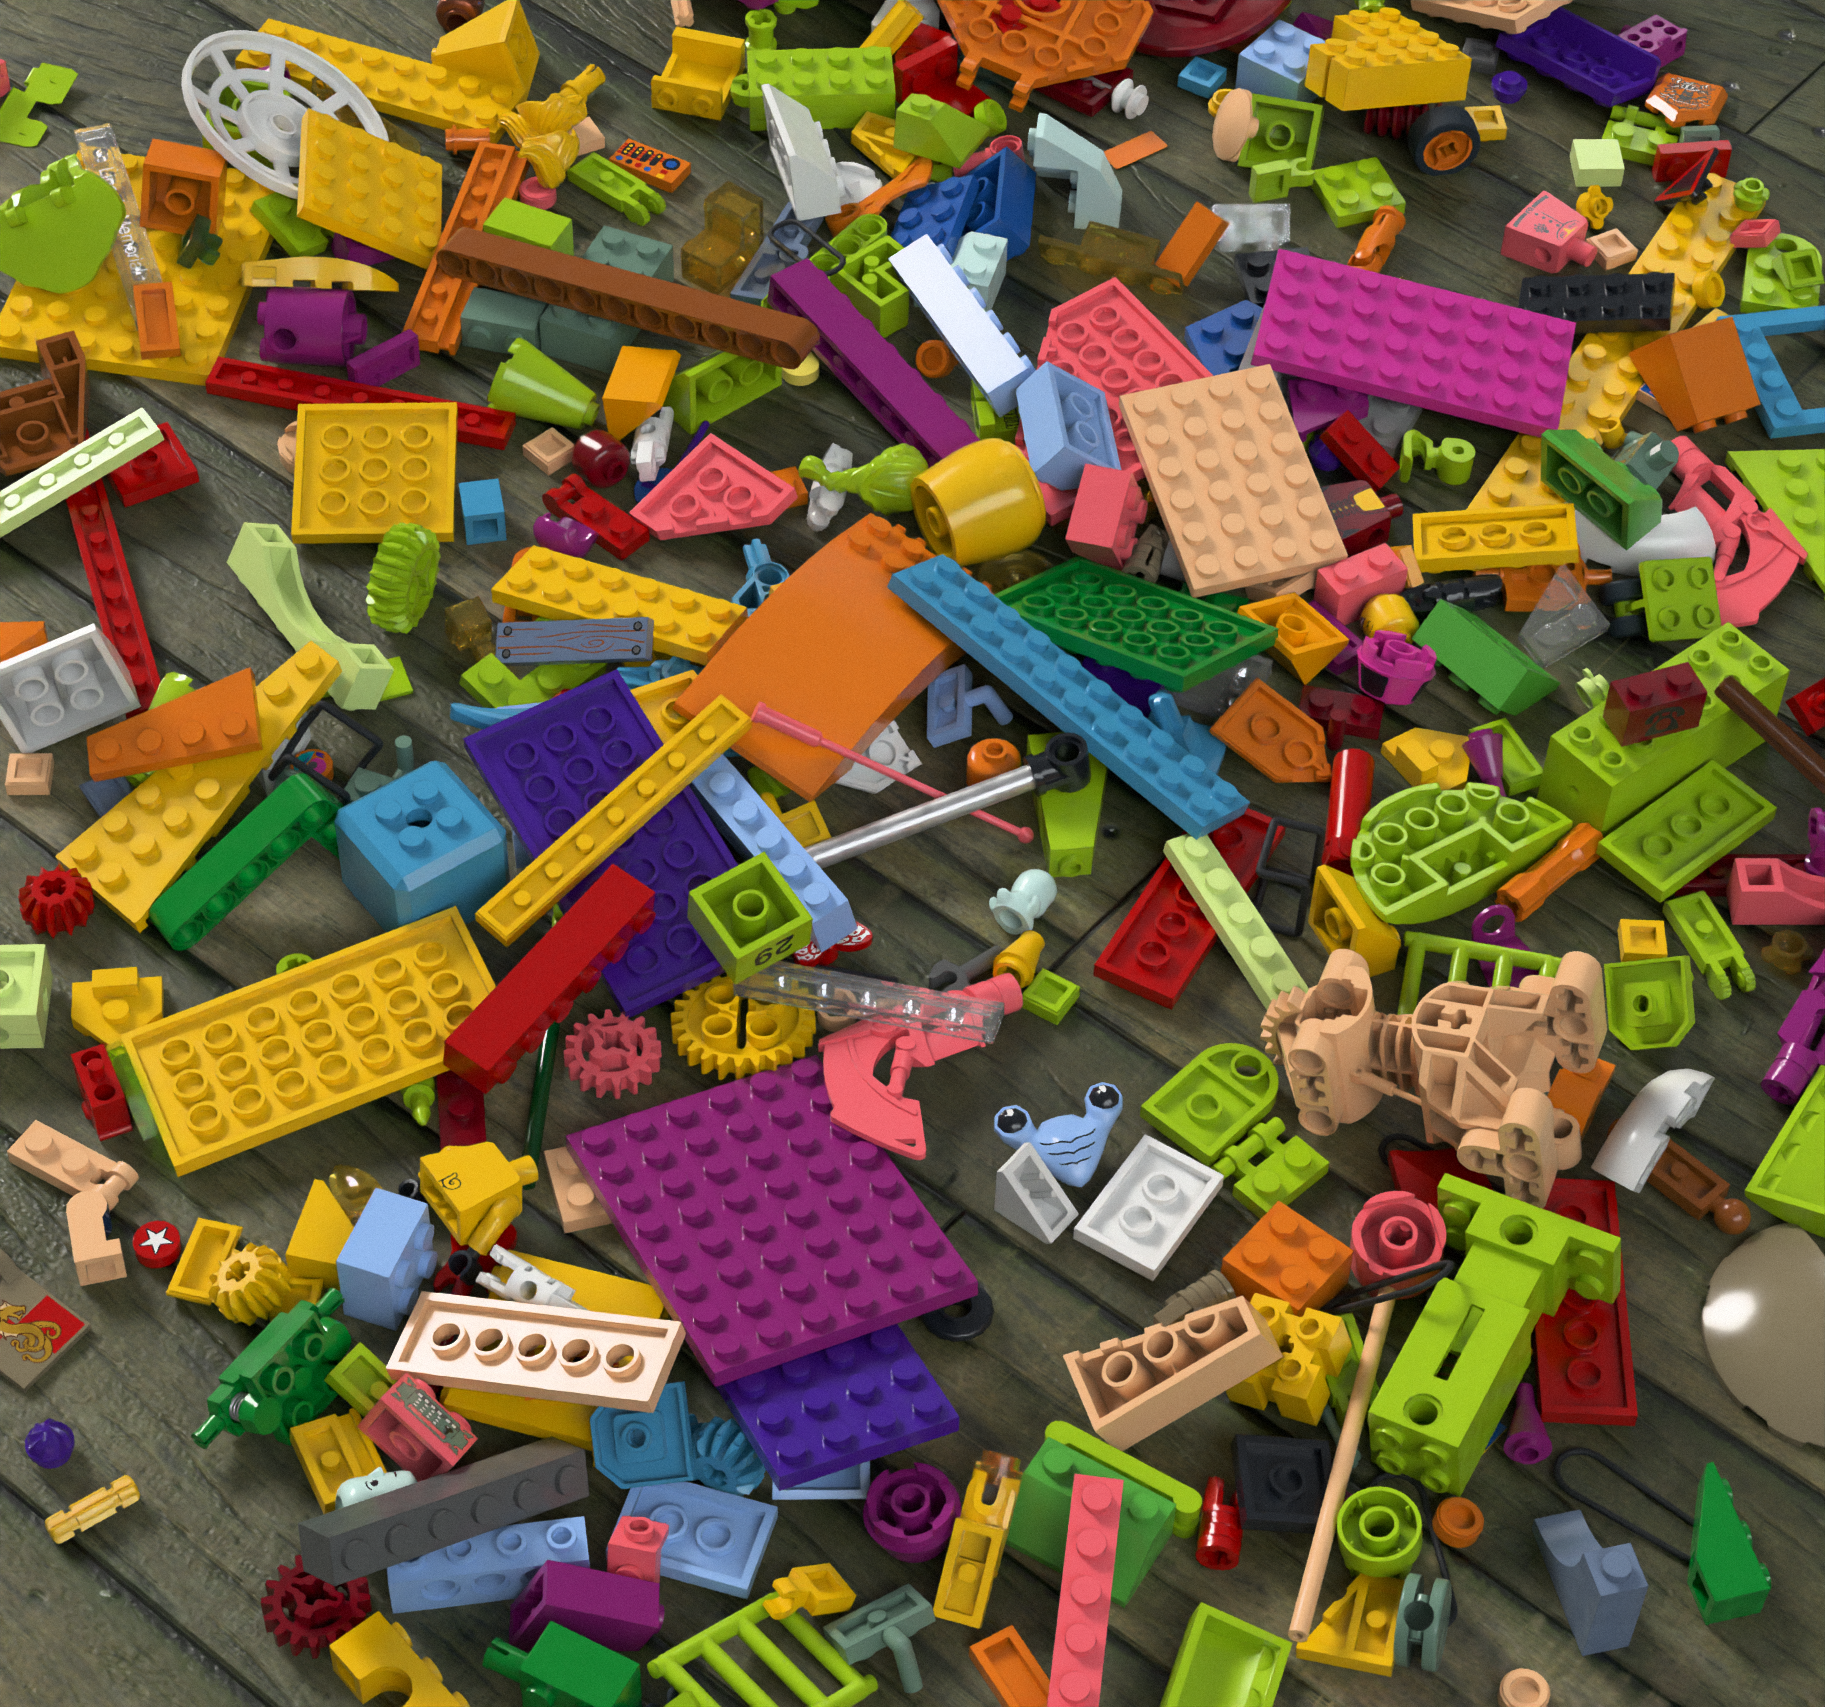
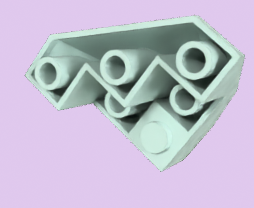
[1027,113,1123,233]

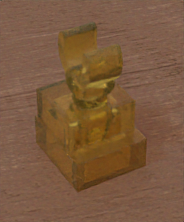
[445,596,496,663]

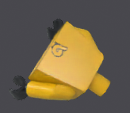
[398,1142,539,1286]

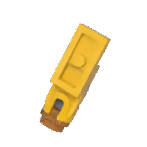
[933,1449,1023,1629]

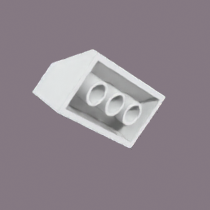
[761,84,845,221]

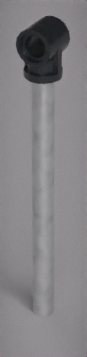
[804,733,1092,869]

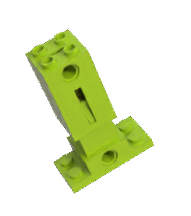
[1368,1173,1621,1497]

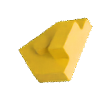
[1381,727,1470,790]
[71,967,164,1059]

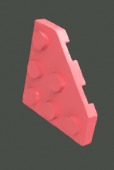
[629,433,798,541]

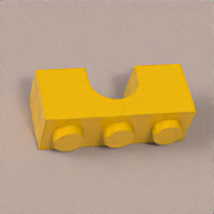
[329,1611,470,1707]

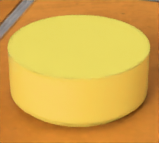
[782,352,819,386]

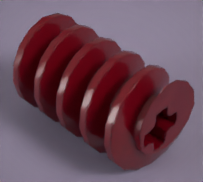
[1364,102,1443,140]

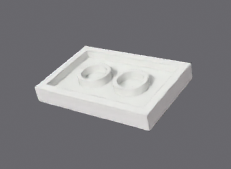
[1073,1134,1224,1281]

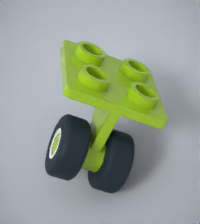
[1599,557,1722,642]

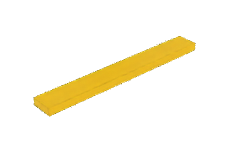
[475,694,752,947]

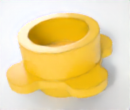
[1576,185,1613,229]

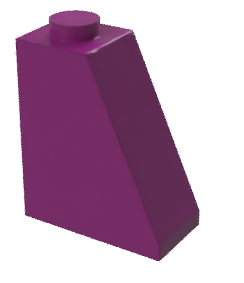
[509,1559,665,1652]

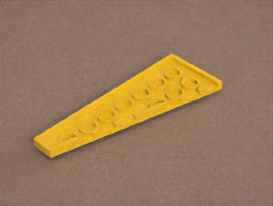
[55,641,342,933]

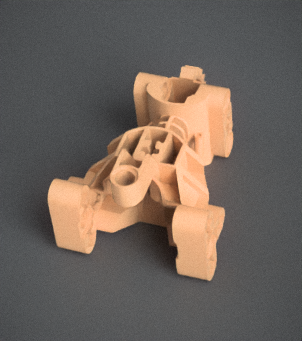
[1260,949,1607,1208]

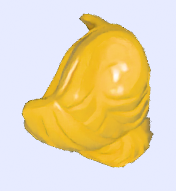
[497,93,588,149]
[517,129,580,189]

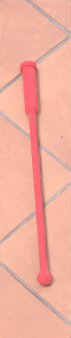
[751,701,1034,844]

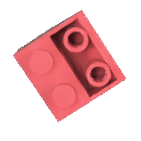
[1065,463,1148,571]

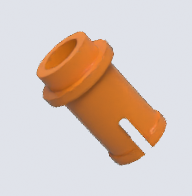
[445,125,490,155]

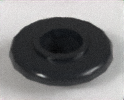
[920,1284,994,1342]

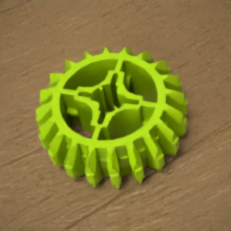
[366,522,441,634]

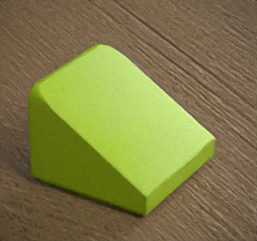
[1772,247,1825,291]

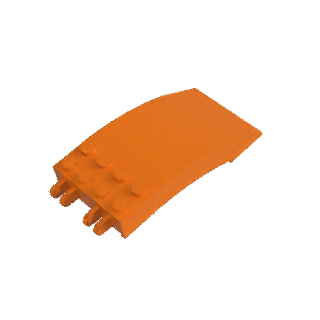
[672,513,994,802]

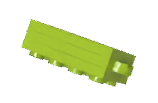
[730,46,896,131]

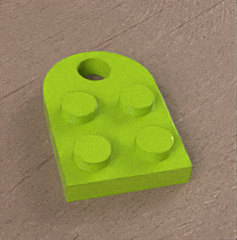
[1740,233,1822,313]
[1140,1043,1279,1167]

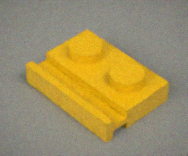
[289,1408,387,1514]

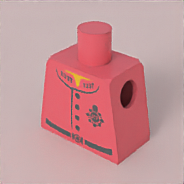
[1500,190,1597,274]

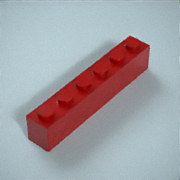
[443,864,656,1094]

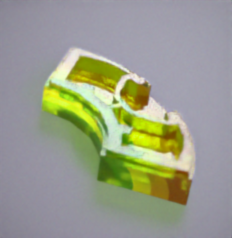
[105,1041,159,1141]

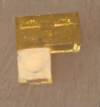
[680,181,764,295]

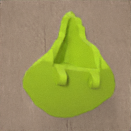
[0,153,127,294]

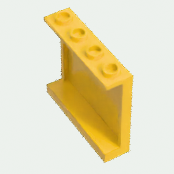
[439,1249,671,1467]

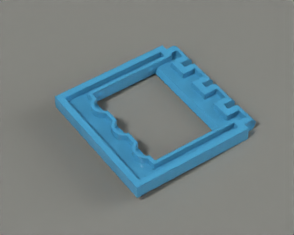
[1716,305,1825,439]

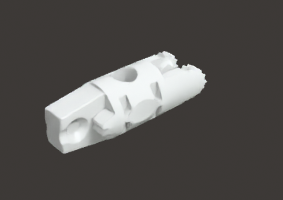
[630,406,674,482]
[806,443,853,532]
[476,1244,590,1311]

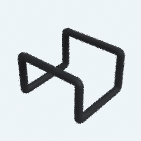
[268,701,384,806]
[1253,817,1325,937]

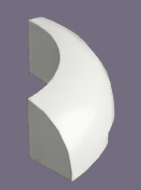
[1564,502,1716,577]
[1591,1068,1715,1193]

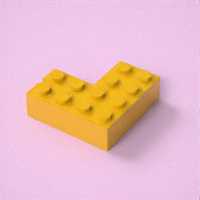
[1305,7,1472,111]

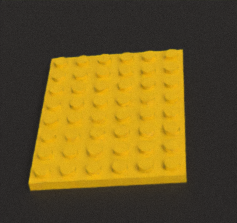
[0,148,294,386]

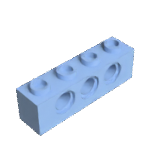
[387,1516,590,1614]

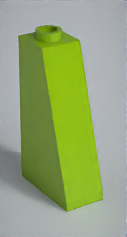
[1026,732,1109,877]

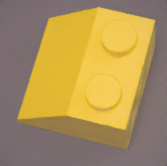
[1308,864,1401,977]

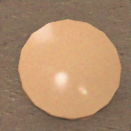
[1212,88,1259,163]

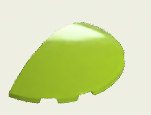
[1350,782,1573,924]

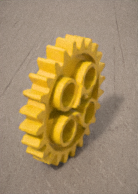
[671,968,816,1080]

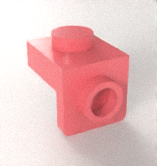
[607,1516,669,1583]

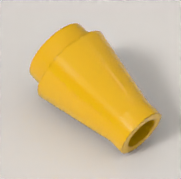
[993,930,1045,989]

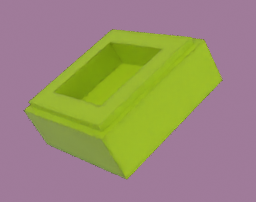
[1022,968,1080,1025]

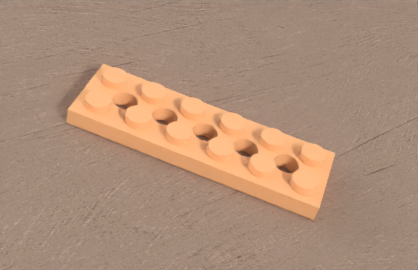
[386,1291,686,1413]

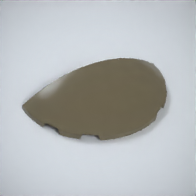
[1701,1222,1825,1448]

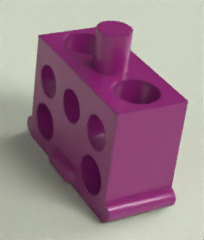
[1617,14,1687,68]

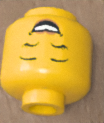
[1360,593,1419,645]

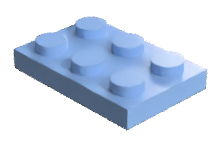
[606,1482,778,1599]

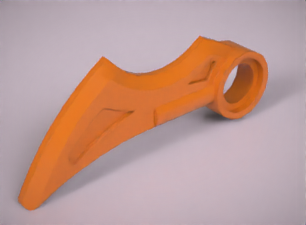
[825,156,933,237]

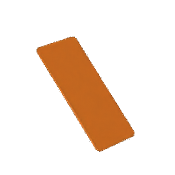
[1104,131,1168,169]

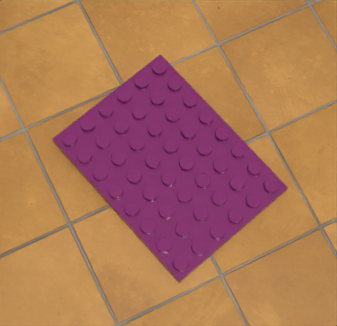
[566,1055,978,1387]

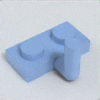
[927,664,1013,748]

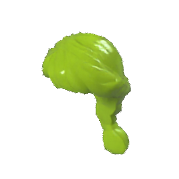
[798,443,928,516]

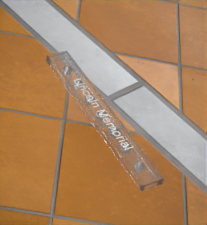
[74,123,163,331]

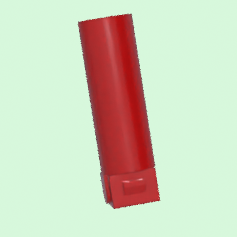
[1321,748,1375,877]

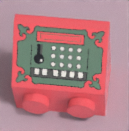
[357,1372,478,1482]

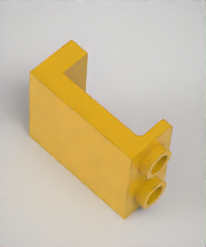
[651,27,745,121]

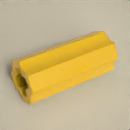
[859,0,924,56]

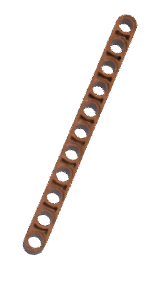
[436,227,820,369]

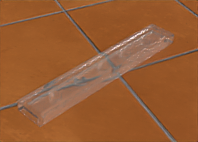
[733,961,1004,1044]

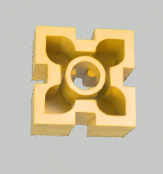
[1226,1293,1352,1427]

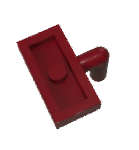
[1298,685,1385,751]

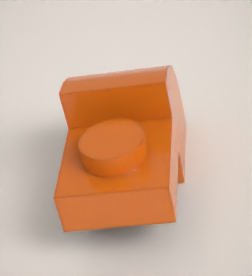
[1547,1058,1616,1142]

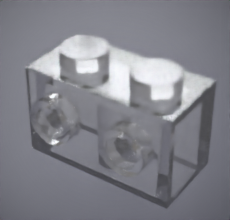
[1210,204,1290,252]

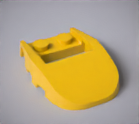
[242,256,399,292]

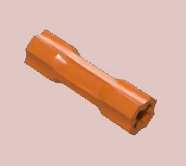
[1495,823,1604,922]

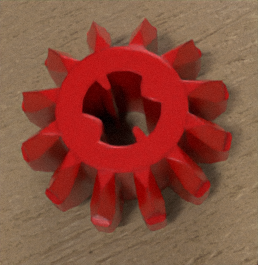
[18,863,95,939]

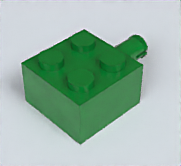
[482,1621,642,1707]

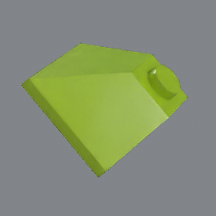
[893,93,991,169]

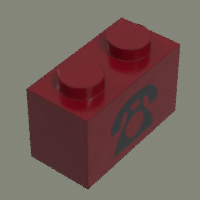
[1602,662,1708,747]

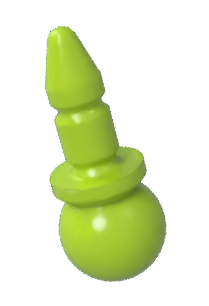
[400,1077,435,1126]

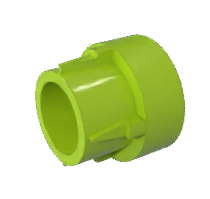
[1337,1486,1423,1580]

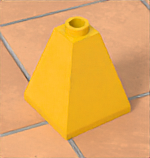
[431,0,540,98]

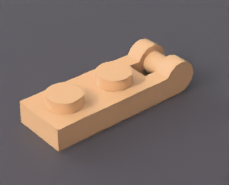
[7,1120,139,1212]

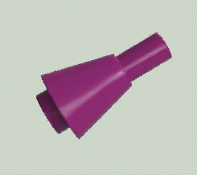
[1462,729,1506,797]
[1504,1383,1552,1464]

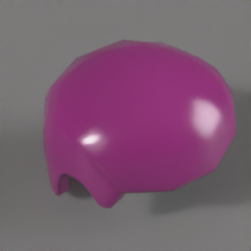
[533,512,599,559]

